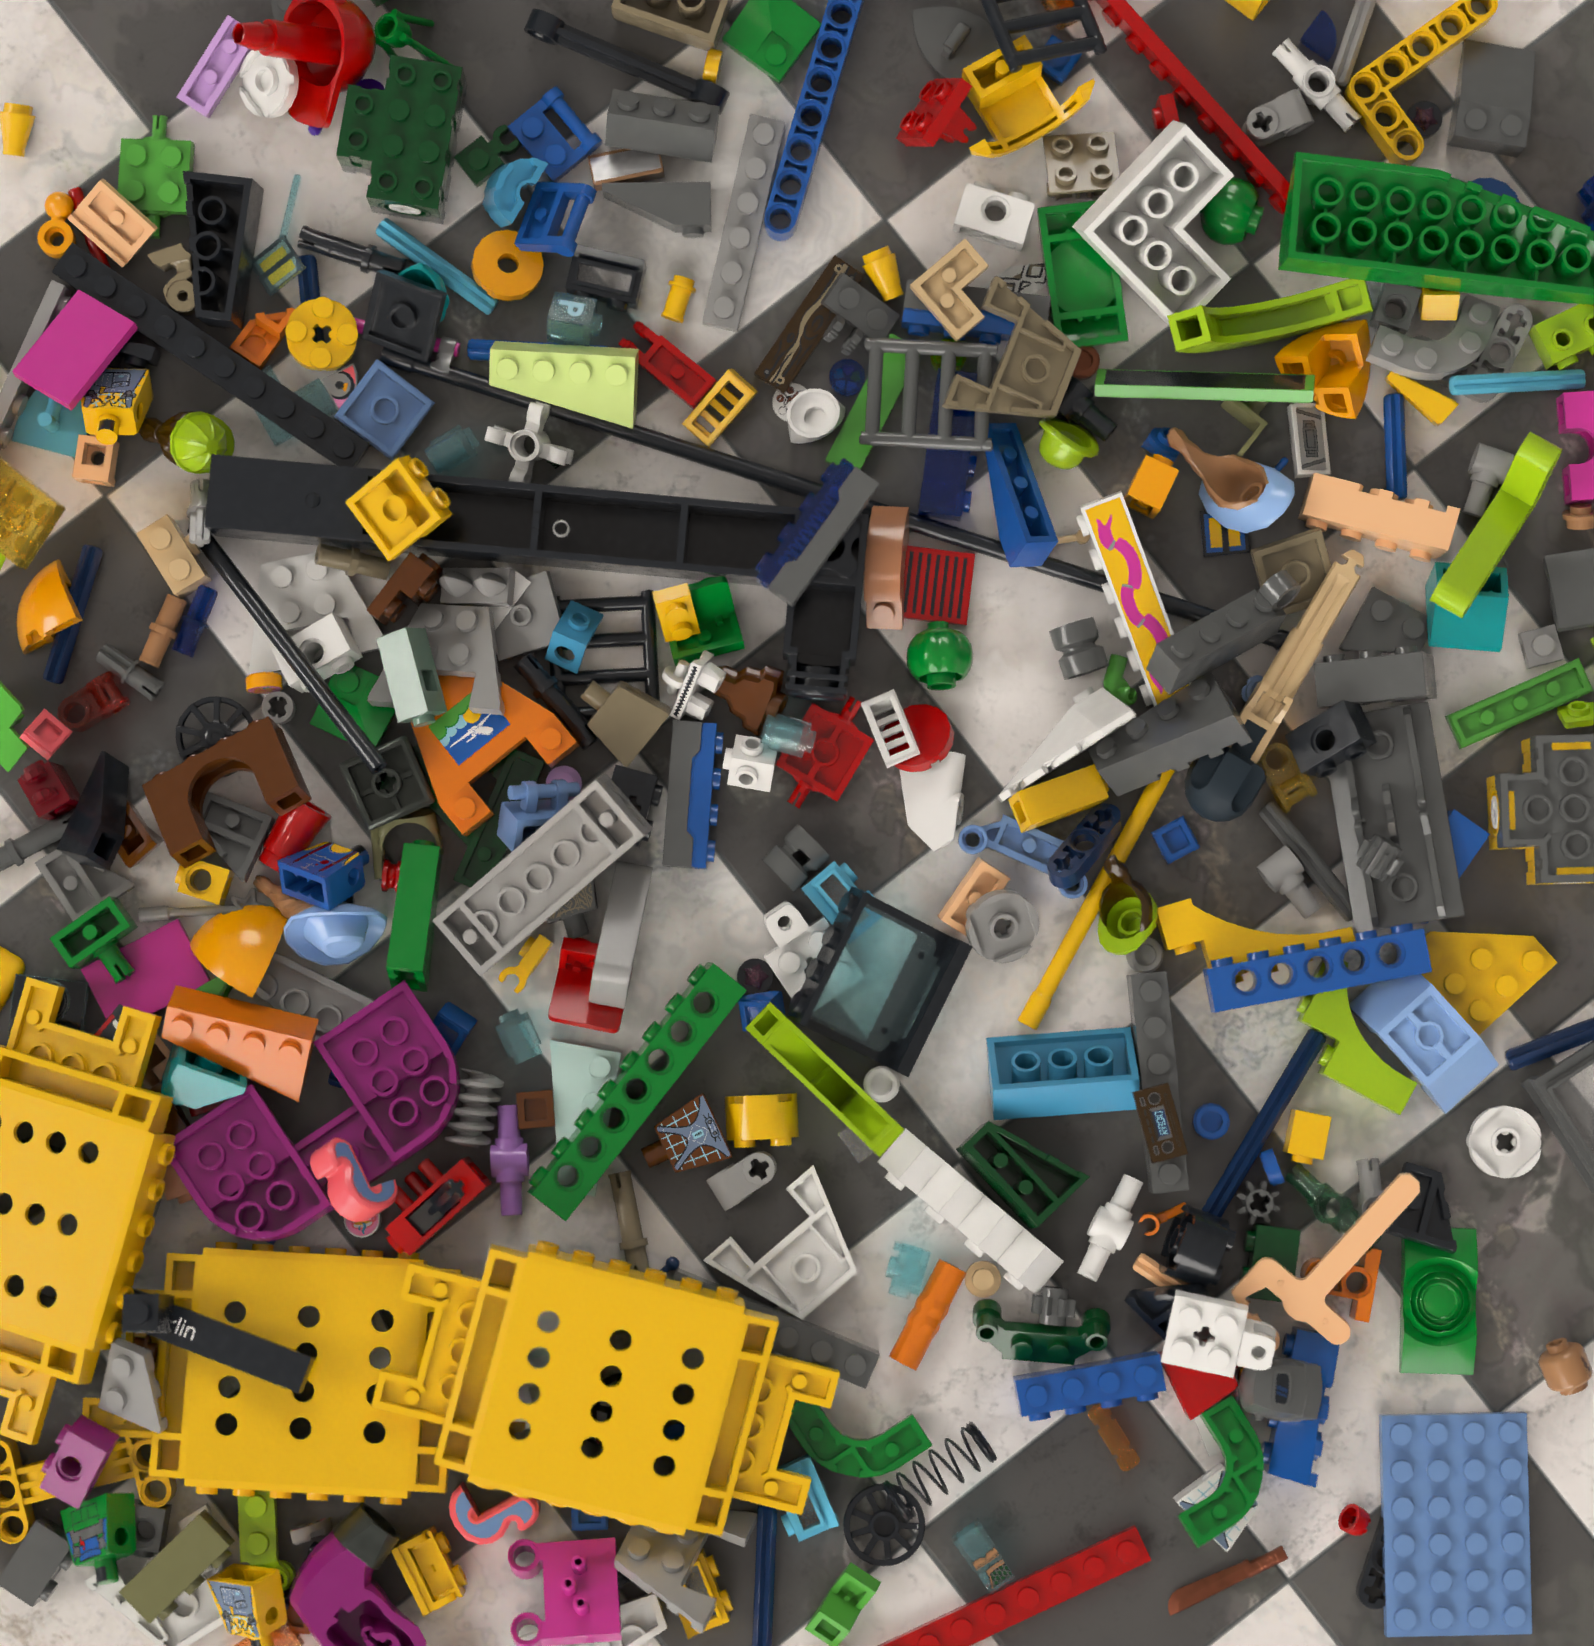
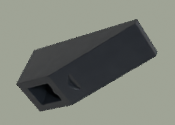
[57,751,129,871]

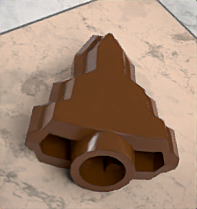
[714,665,788,736]

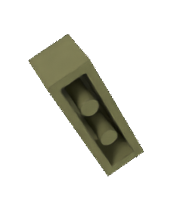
[119,1510,235,1624]

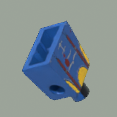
[278,842,370,911]

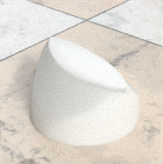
[787,388,846,444]

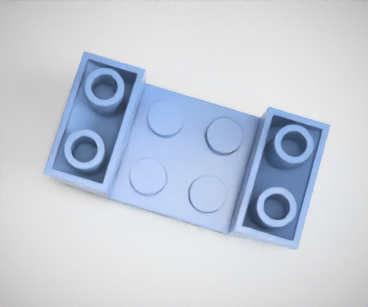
[1349,974,1499,1114]

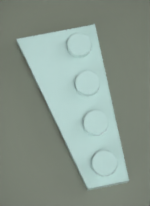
[550,1040,622,1196]

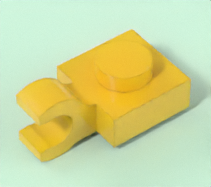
[498,934,554,993]

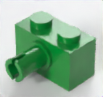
[49,896,138,984]

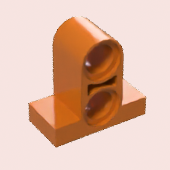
[1300,1247,1382,1323]

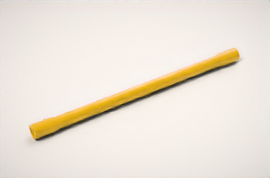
[1017,770,1175,1030]

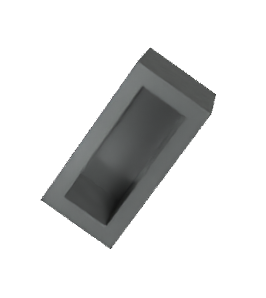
[0,1516,73,1607]

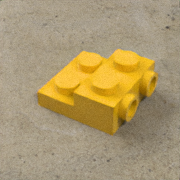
[345,455,452,561]

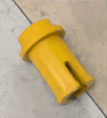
[661,275,696,323]

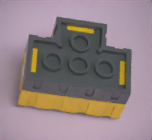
[1486,734,1594,885]

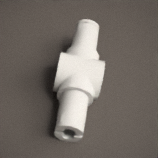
[1272,38,1362,133]
[1077,1174,1143,1282]

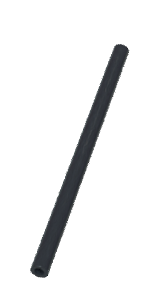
[187,528,387,774]

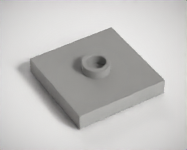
[495,571,562,662]

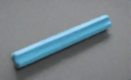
[375,218,499,315]
[1449,369,1586,395]

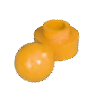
[37,191,76,259]

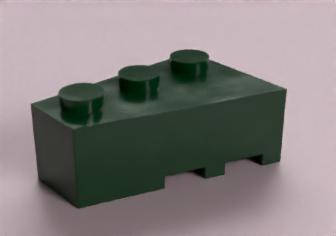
[956,1121,1090,1229]

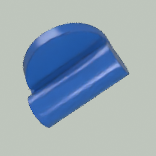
[1141,427,1180,462]

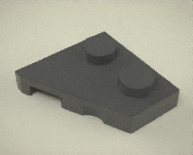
[1339,587,1428,653]
[203,792,275,883]

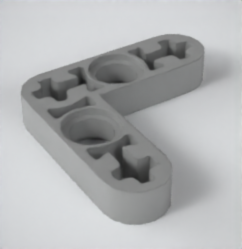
[1413,304,1533,403]

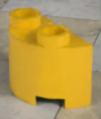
[725,1093,799,1148]

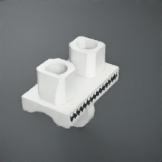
[662,650,726,721]

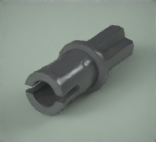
[96,643,165,702]

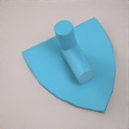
[11,390,87,457]

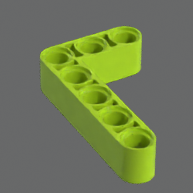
[1430,431,1563,618]

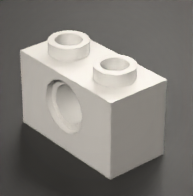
[952,181,1036,252]
[271,613,363,693]

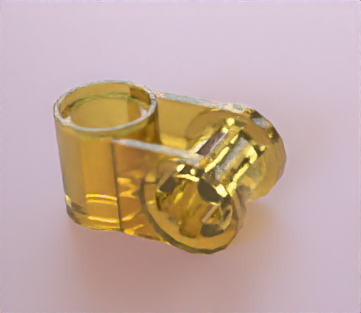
[1257,743,1318,814]

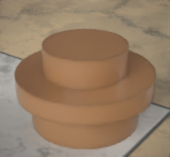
[1562,503,1594,530]

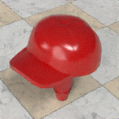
[232,0,376,128]

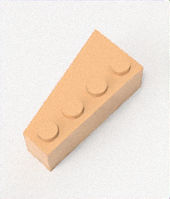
[1298,473,1460,562]

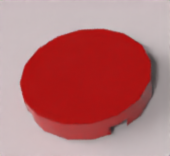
[883,704,954,772]

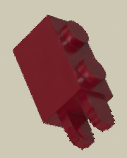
[17,760,81,821]

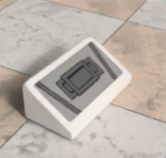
[1287,403,1331,478]

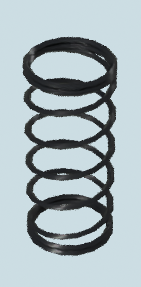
[882,1421,997,1522]

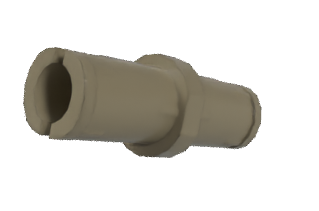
[314,543,391,580]

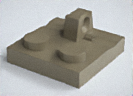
[1250,527,1331,615]

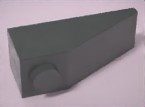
[602,182,711,238]

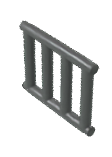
[859,338,998,452]

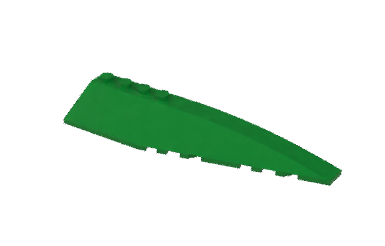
[1278,152,1594,305]

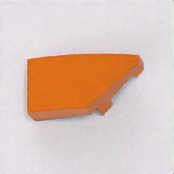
[230,308,295,370]

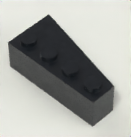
[183,171,264,330]

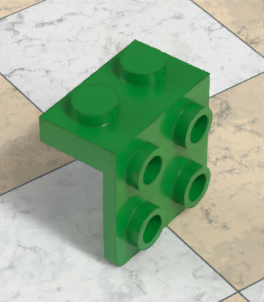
[669,576,745,666]

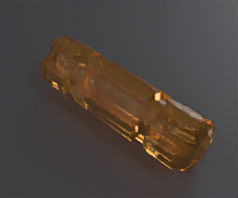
[1088,1403,1140,1472]

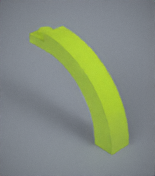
[1167,279,1374,353]

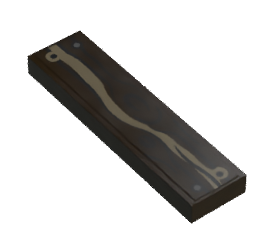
[754,255,864,395]

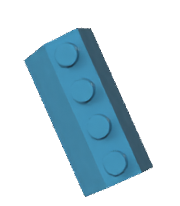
[986,1027,1140,1120]

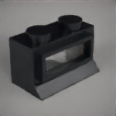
[565,245,646,312]

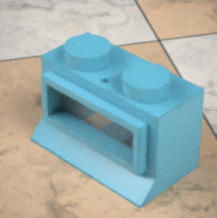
[801,861,881,945]
[777,1454,840,1542]

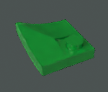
[722,0,821,84]
[310,665,396,747]

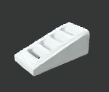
[861,689,921,768]

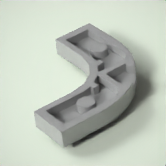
[1365,294,1501,380]

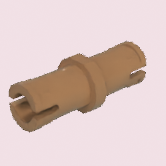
[139,594,188,668]

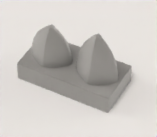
[439,568,515,607]

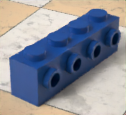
[1013,1350,1166,1421]

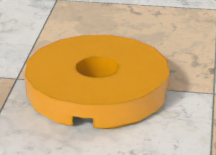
[471,230,544,301]

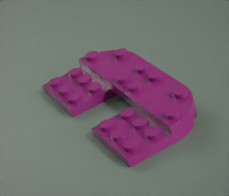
[170,980,460,1241]

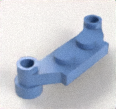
[958,815,1088,899]

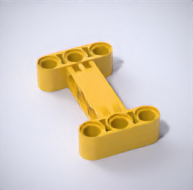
[0,1435,177,1544]

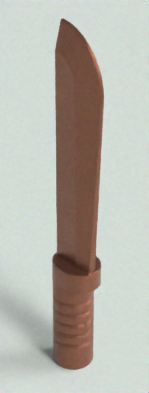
[1168,1546,1288,1616]

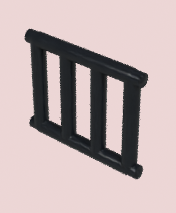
[980,0,1107,73]
[550,590,660,721]

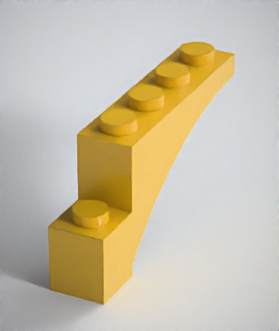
[1156,898,1356,984]

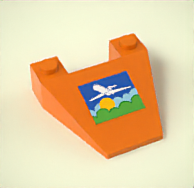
[411,675,579,837]

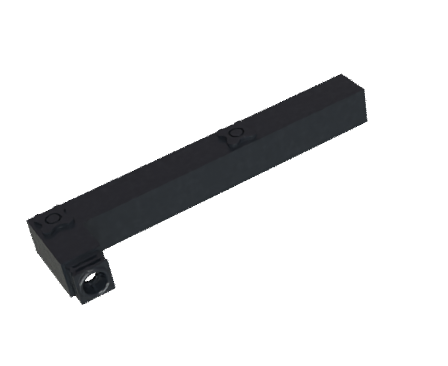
[205,454,869,702]

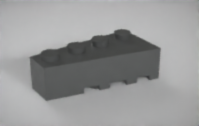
[1088,671,1253,797]

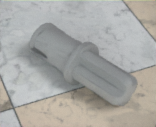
[186,479,211,547]

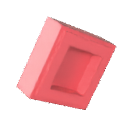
[19,708,73,761]

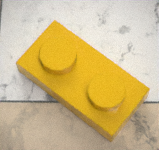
[652,583,701,642]

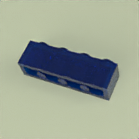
[918,368,977,521]

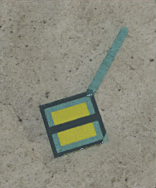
[252,174,306,296]

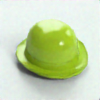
[1039,418,1099,470]

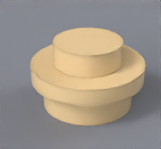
[965,1261,1001,1298]

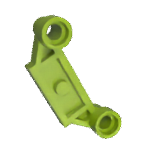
[237,1490,296,1591]

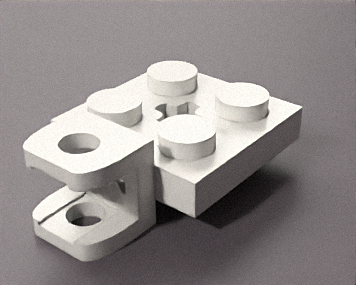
[763,901,864,1010]
[1161,1290,1276,1378]

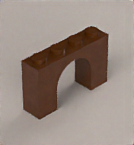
[142,716,312,868]

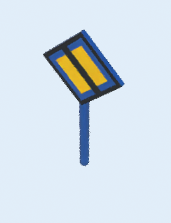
[1200,457,1288,557]

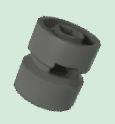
[1049,617,1109,680]
[762,824,830,892]

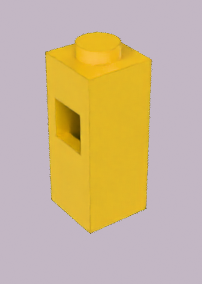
[1008,764,1109,833]

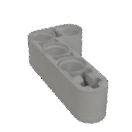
[588,860,653,1009]

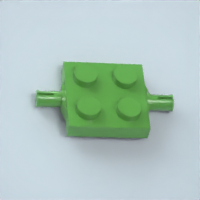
[118,115,195,239]

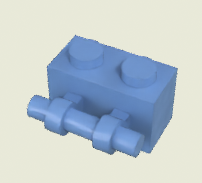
[497,779,580,852]

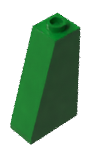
[386,840,442,992]

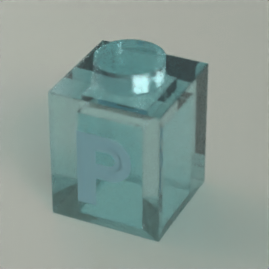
[547,291,603,346]

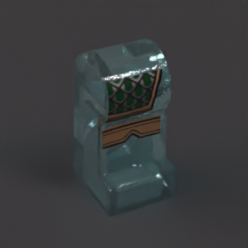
[952,1518,1015,1594]

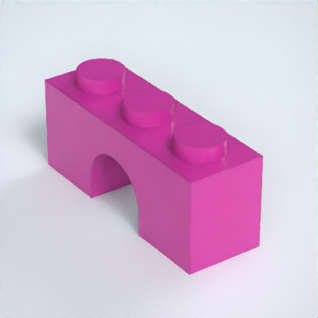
[1556,391,1594,505]

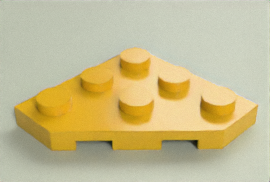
[1421,931,1558,1035]

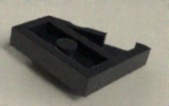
[1385,1162,1457,1254]

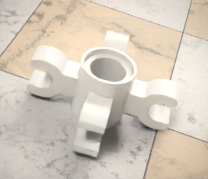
[484,401,574,483]

